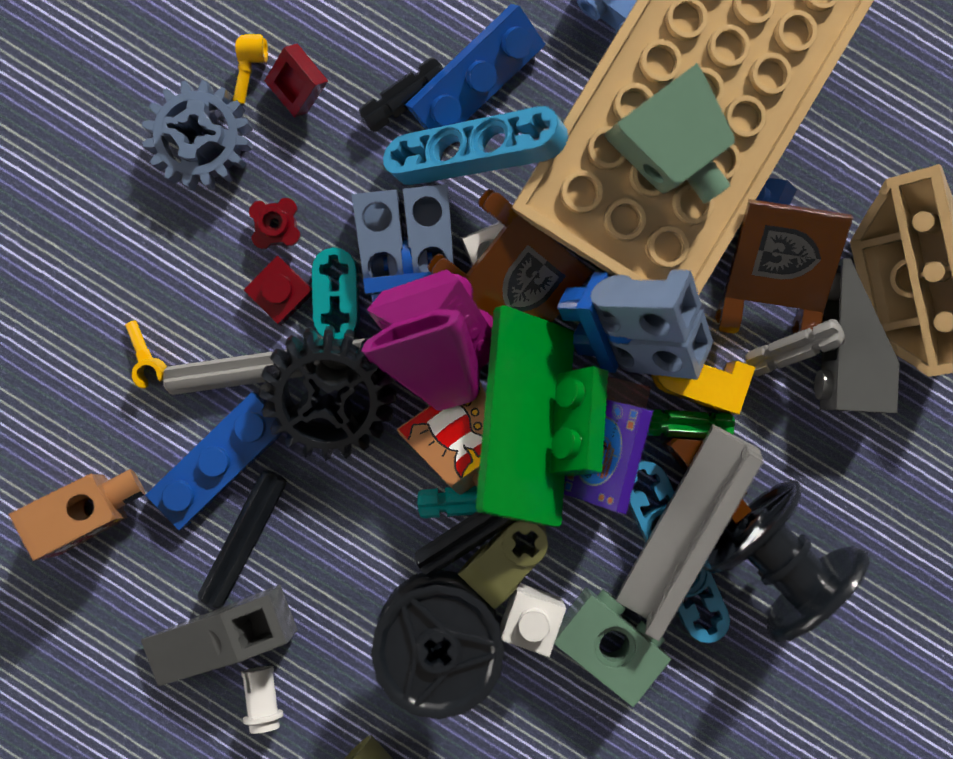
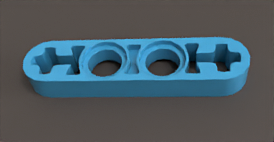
[383,106,568,185]
[629,460,730,643]

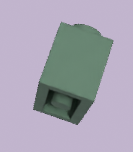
[554,587,671,708]

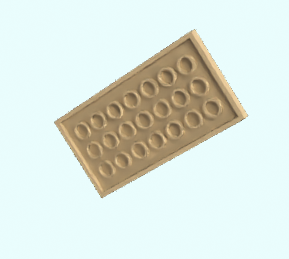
[511,0,874,294]

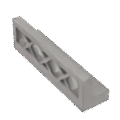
[616,424,764,641]

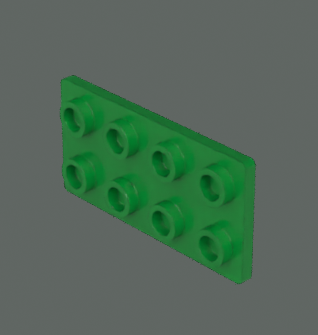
[476,305,608,527]

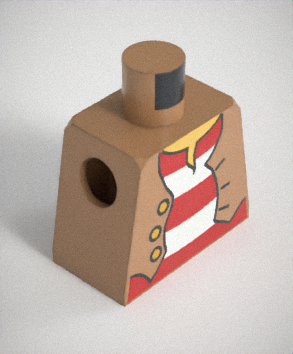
[397,382,486,495]
[8,469,145,561]

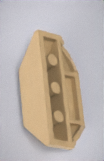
[850,164,953,377]

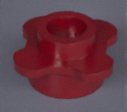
[249,198,301,249]

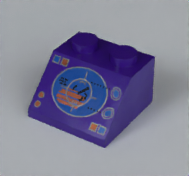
[564,400,653,514]

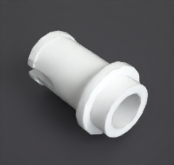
[241,666,284,734]

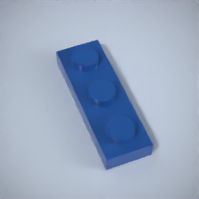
[405,4,546,130]
[145,392,284,530]

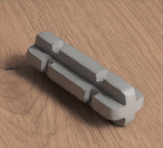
[745,319,845,376]

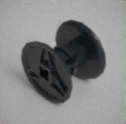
[703,479,870,642]
[371,570,505,720]

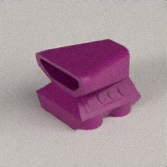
[362,270,493,411]

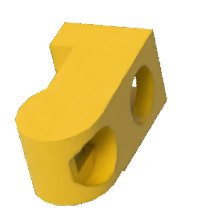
[651,361,755,415]

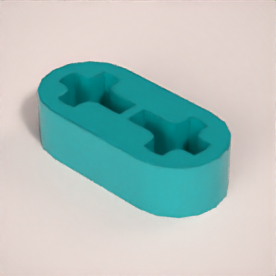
[312,247,360,340]

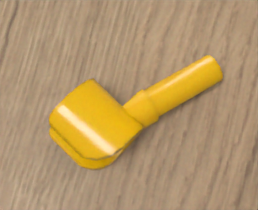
[233,34,268,104]
[125,321,167,388]

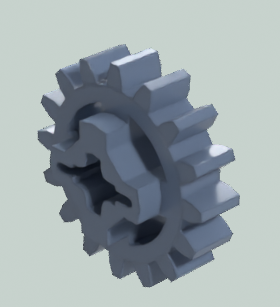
[142,80,253,191]

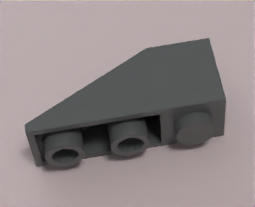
[814,258,899,413]
[141,585,298,686]

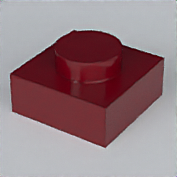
[264,43,328,118]
[244,255,312,326]

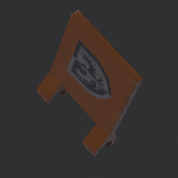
[427,189,593,323]
[715,199,853,334]

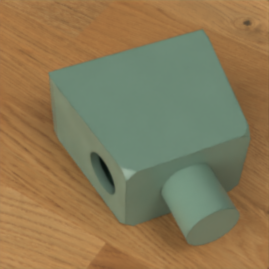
[604,63,735,204]

